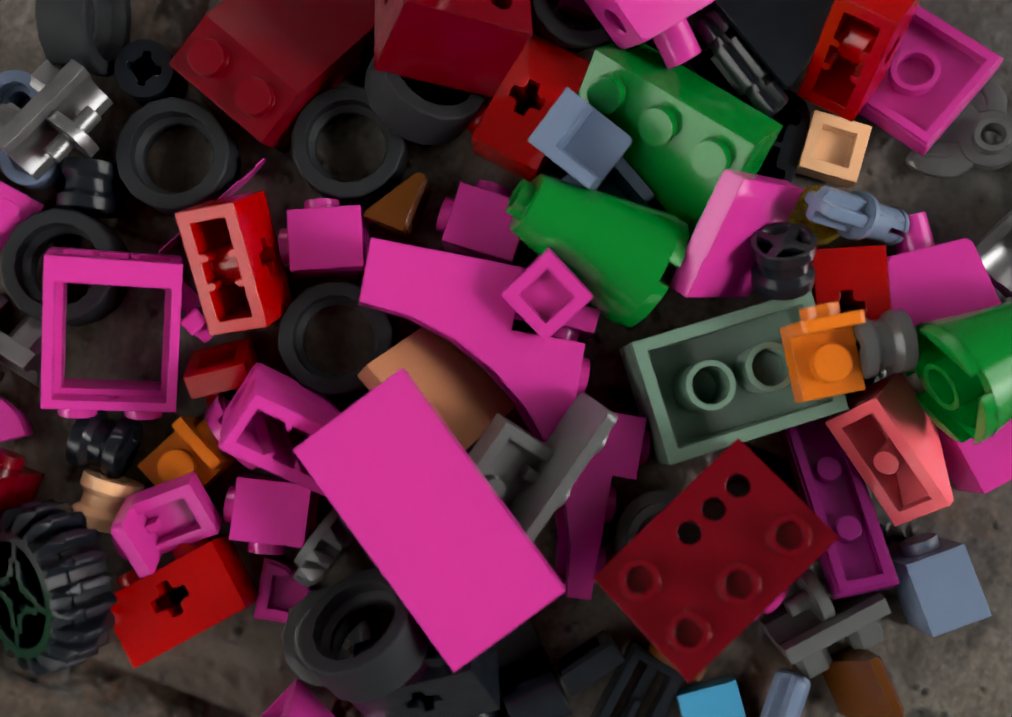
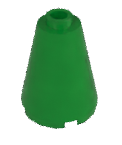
[505,174,689,328]
[904,301,1012,444]

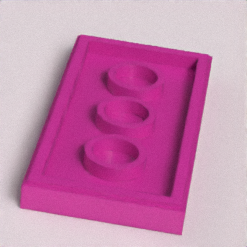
[293,369,565,672]

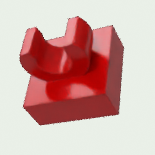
[183,337,258,406]

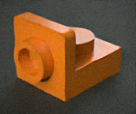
[779,302,866,403]
[137,416,237,489]

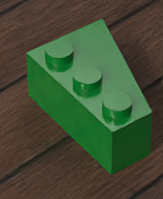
[578,42,783,238]

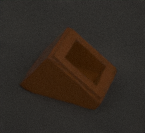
[362,171,432,242]
[822,646,905,717]

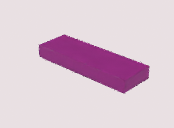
[779,415,900,600]

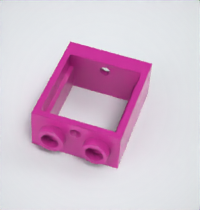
[40,247,183,420]

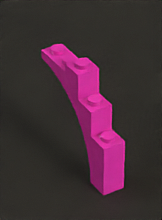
[358,238,650,601]

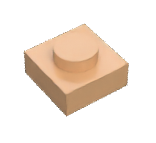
[795,110,872,188]

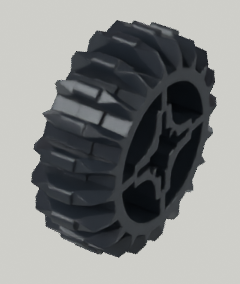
[0,499,117,676]

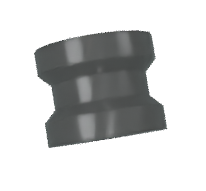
[852,308,919,379]

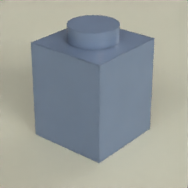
[890,533,992,637]

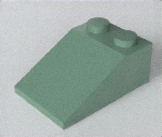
[619,291,849,465]

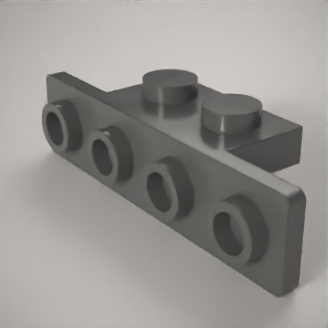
[469,392,618,543]

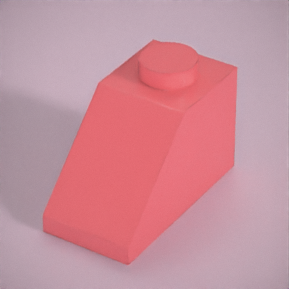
[825,372,954,527]

